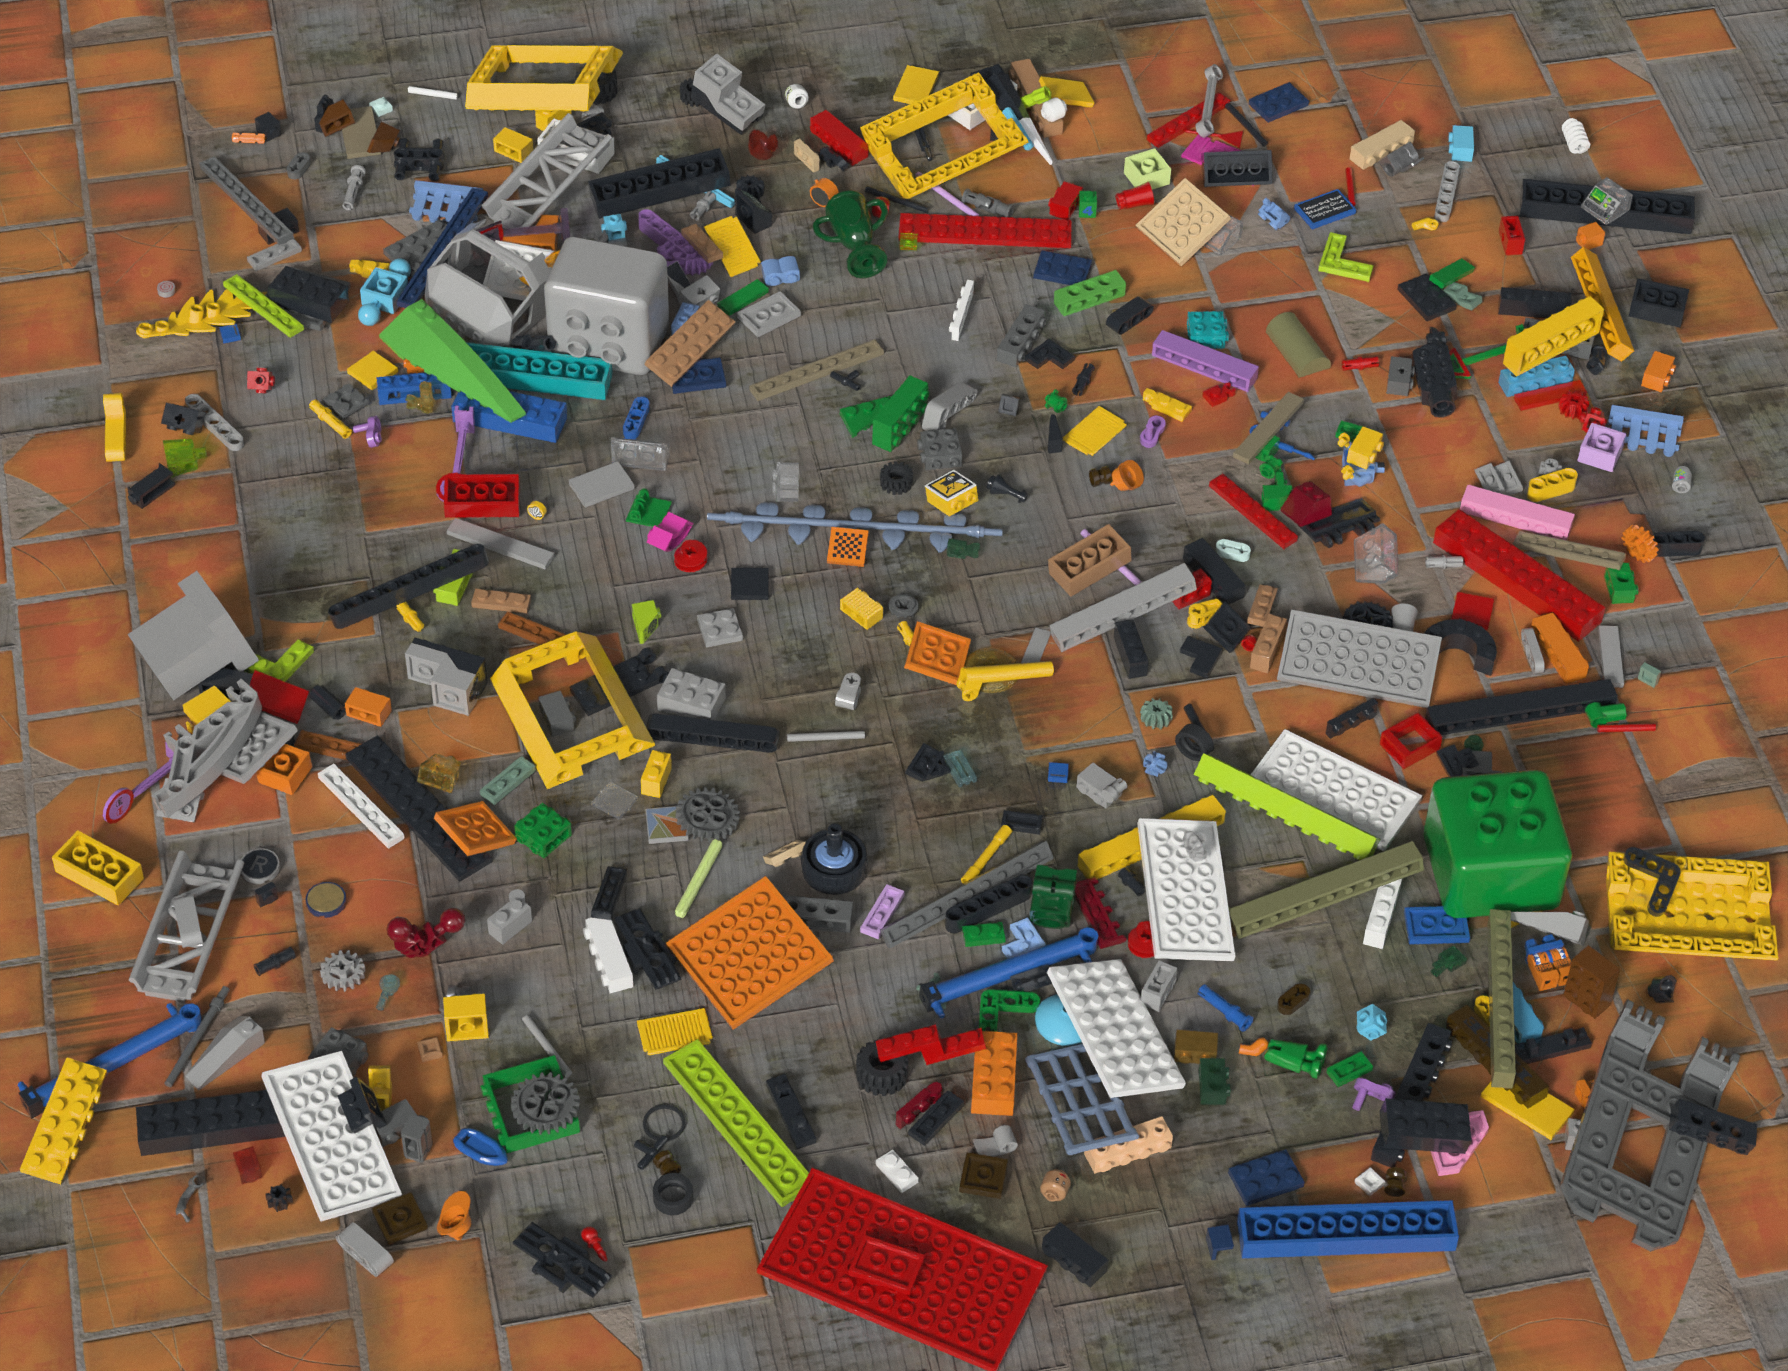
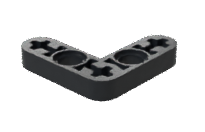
[1623,847,1681,917]

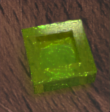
[900,233,918,251]

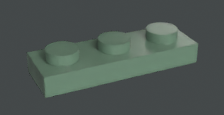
[480,756,536,805]

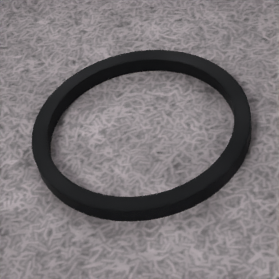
[643,1105,685,1141]

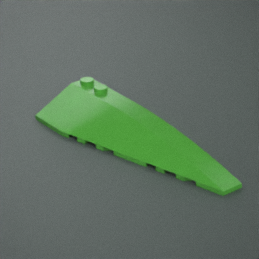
[379,299,526,423]

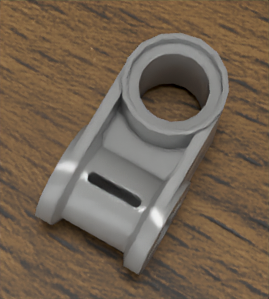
[835,673,861,710]

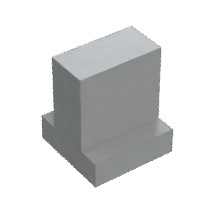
[128,571,259,701]

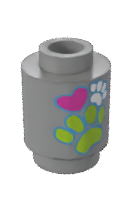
[1672,466,1692,493]

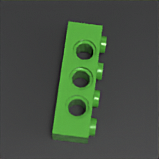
[1054,270,1126,316]

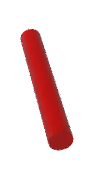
[1345,167,1356,206]
[1597,723,1656,733]

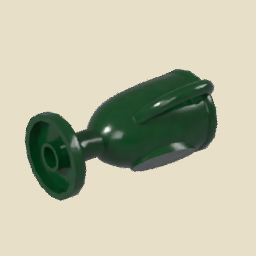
[813,190,888,279]

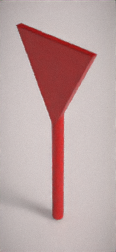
[1185,130,1243,148]

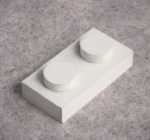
[876,1150,918,1193]

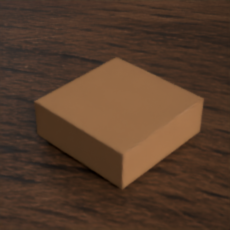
[417,1037,443,1062]

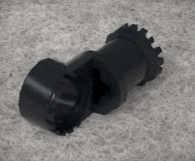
[818,146,850,172]
[1586,345,1607,375]

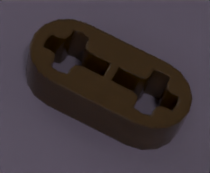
[1277,983,1311,1015]

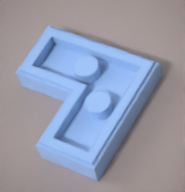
[1002,917,1046,959]

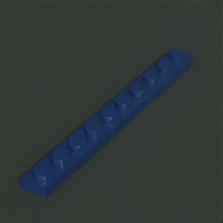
[397,187,488,308]

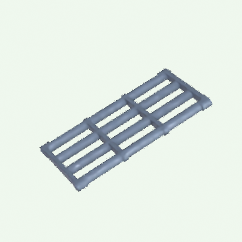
[1025,1044,1139,1155]

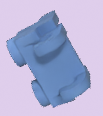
[1258,198,1290,230]

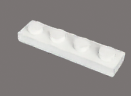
[949,280,974,341]

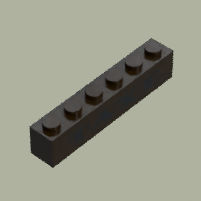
[1446,1005,1549,1109]

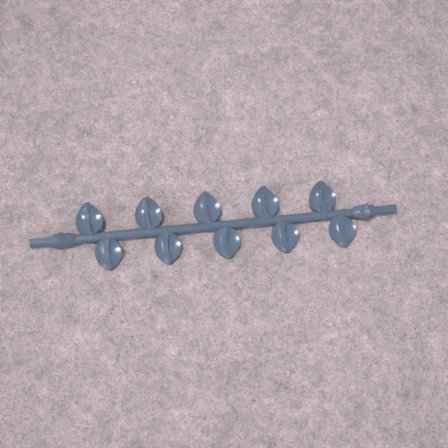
[707,502,1003,553]

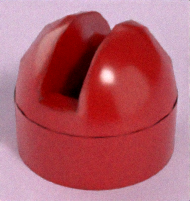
[1241,635,1257,652]

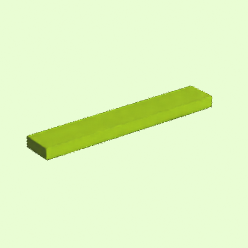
[223,274,304,338]

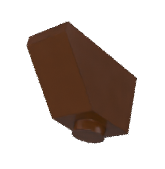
[319,100,355,137]
[367,121,400,153]

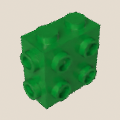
[514,802,572,858]

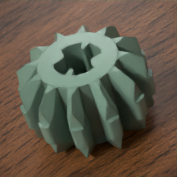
[1140,698,1173,730]

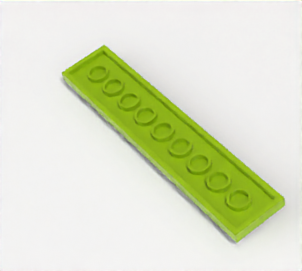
[663,1039,809,1208]

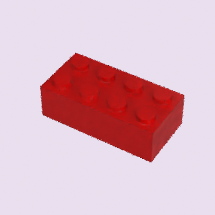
[444,474,520,518]

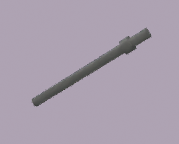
[164,986,230,1087]

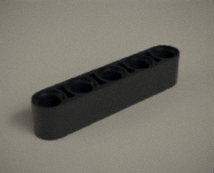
[945,875,1032,934]

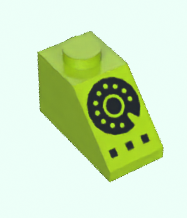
[632,600,661,644]

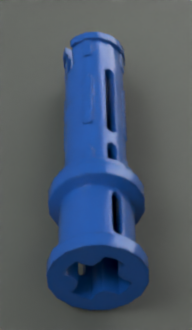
[1197,984,1254,1032]

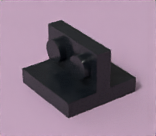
[338,1076,387,1134]

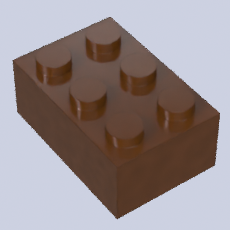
[1563,945,1620,1019]

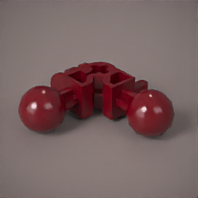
[386,908,466,958]

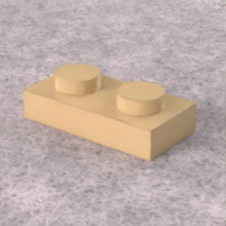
[794,139,820,172]
[763,840,805,867]

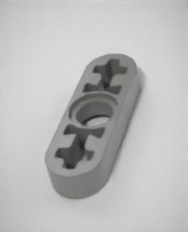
[1521,628,1545,674]

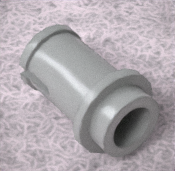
[582,105,604,120]

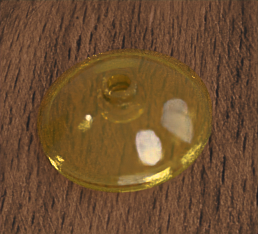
[964,647,1018,693]

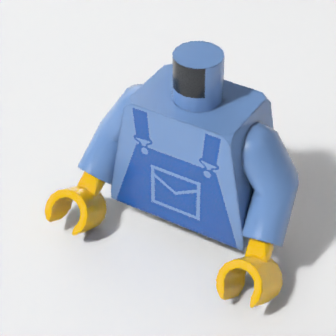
[1338,433,1385,487]

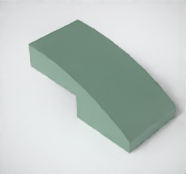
[1443,282,1482,310]

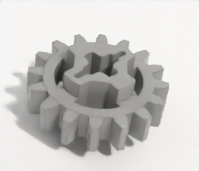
[320,950,365,992]

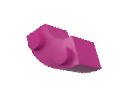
[646,512,694,552]

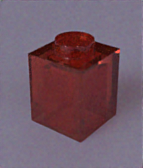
[233,1146,263,1184]

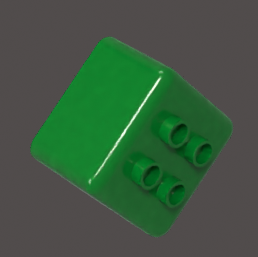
[1423,770,1572,918]

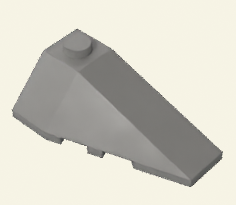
[1511,911,1589,945]
[186,1016,265,1090]

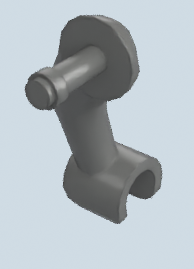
[175,1175,204,1222]

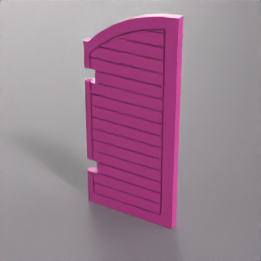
[1181,134,1254,186]

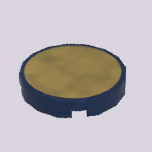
[306,882,346,918]

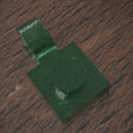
[947,538,980,559]
[1430,946,1467,977]

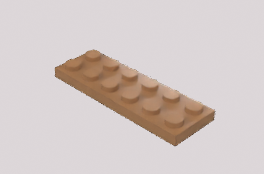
[644,300,735,387]

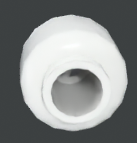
[785,84,809,109]
[1041,97,1067,122]

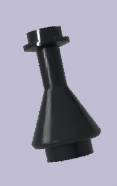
[987,474,1028,503]

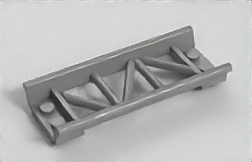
[482,113,612,235]
[129,851,244,1002]

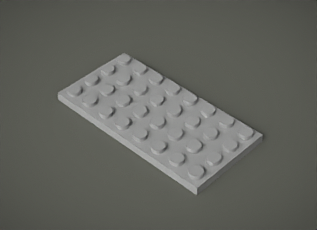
[1277,610,1442,708]

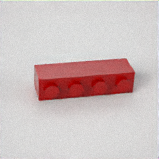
[810,110,868,166]

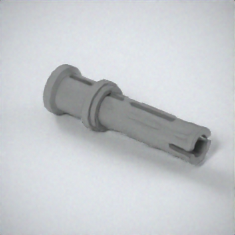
[342,165,366,210]

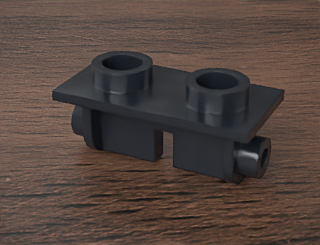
[1010,964,1052,992]

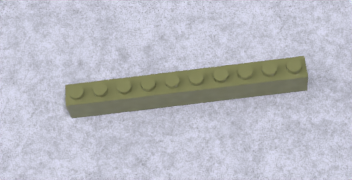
[1229,841,1424,939]
[1487,909,1516,1088]

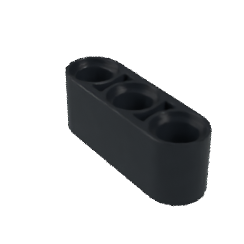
[1106,296,1154,335]
[1652,531,1705,557]

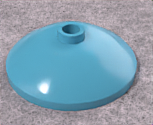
[1035,994,1082,1046]

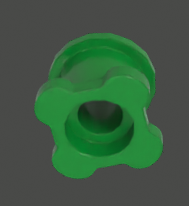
[1045,389,1068,413]
[1259,454,1283,479]

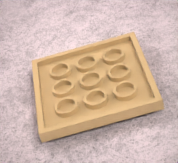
[1136,178,1231,266]

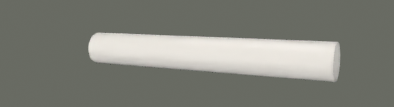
[408,86,458,100]

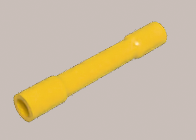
[961,825,1012,884]

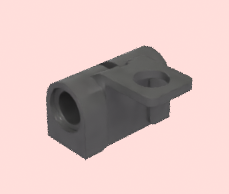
[1378,142,1424,177]

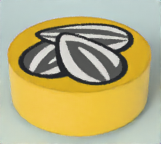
[527,501,547,520]

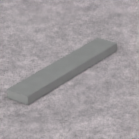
[447,518,554,570]

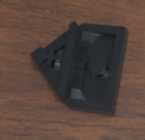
[905,743,951,782]

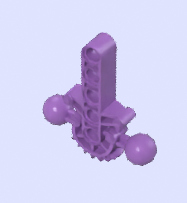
[639,209,713,276]

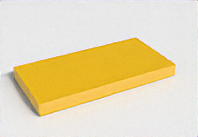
[1481,1082,1575,1140]

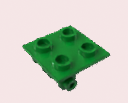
[626,488,672,527]

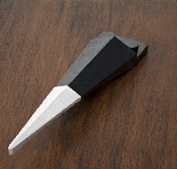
[969,64,1052,165]

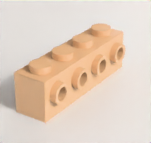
[1084,1117,1173,1174]

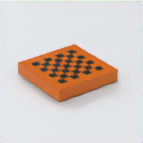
[827,527,869,567]

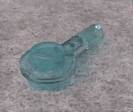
[376,974,400,1011]

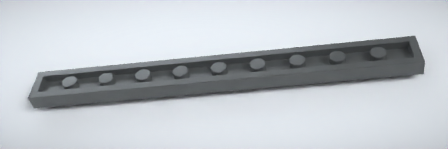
[199,157,294,245]
[880,841,1054,948]

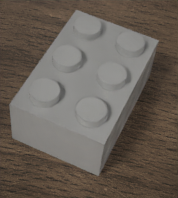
[657,668,726,720]

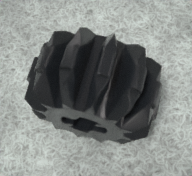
[736,174,765,200]

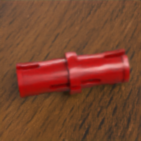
[1341,356,1379,371]

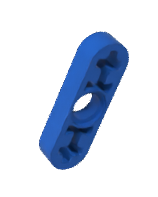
[623,397,650,439]

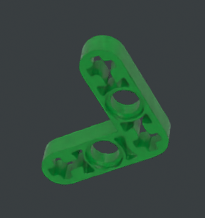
[979,990,1040,1032]

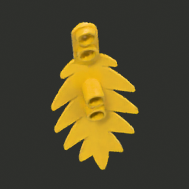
[136,289,267,338]

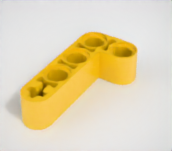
[103,393,126,462]

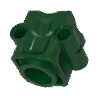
[1030,864,1077,929]

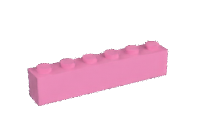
[1460,485,1575,541]

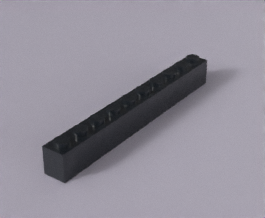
[1425,679,1618,735]

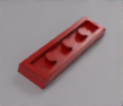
[1514,380,1587,411]

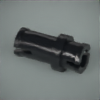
[1118,867,1146,897]

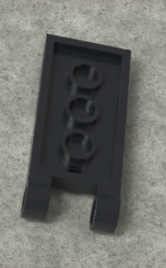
[569,647,669,716]

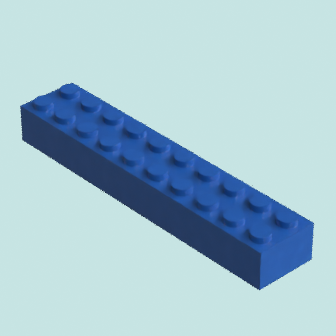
[1237,1200,1459,1259]

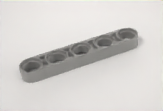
[1434,161,1460,222]
[185,394,244,451]

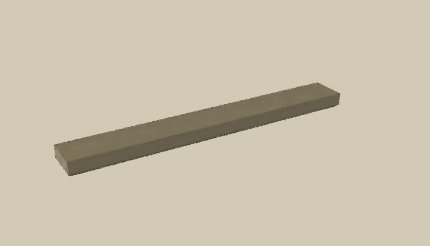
[749,339,884,401]

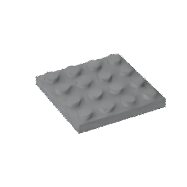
[221,712,298,784]

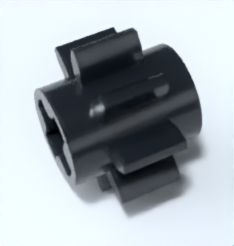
[265,1184,293,1212]

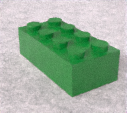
[872,375,929,452]

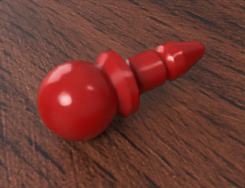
[581,1226,607,1262]

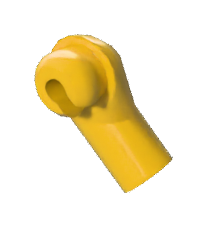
[1412,218,1438,231]

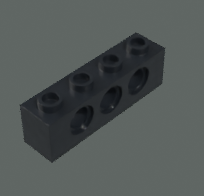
[1669,1099,1758,1155]

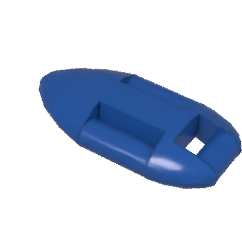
[453,1128,508,1166]

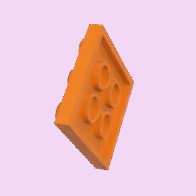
[904,621,971,685]
[434,801,517,856]

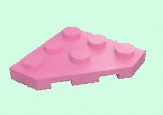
[1430,1110,1489,1176]

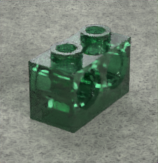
[1198,1058,1231,1105]

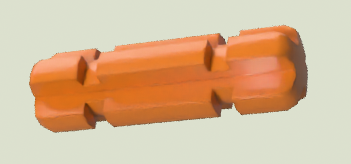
[232,132,266,144]

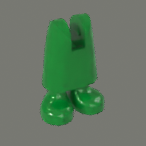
[1264,1039,1328,1079]

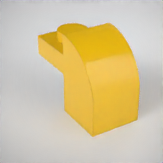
[368,1065,392,1111]

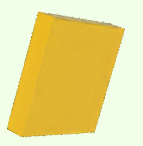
[347,351,398,390]

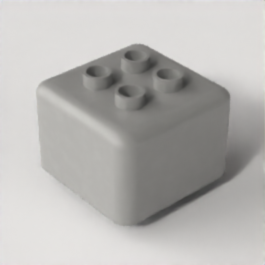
[544,237,669,375]

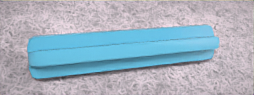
[1002,107,1034,151]

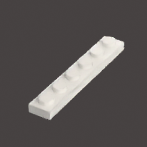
[318,764,404,849]

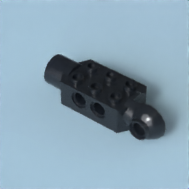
[1412,327,1458,418]

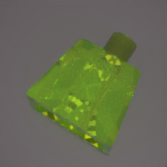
[163,439,207,478]

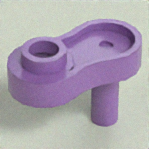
[353,416,382,448]
[1140,416,1166,448]
[1352,1078,1396,1111]

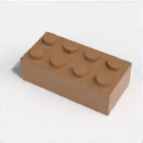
[1048,524,1131,597]

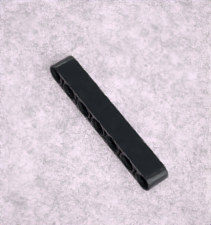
[646,714,780,753]

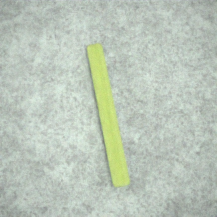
[675,839,722,918]

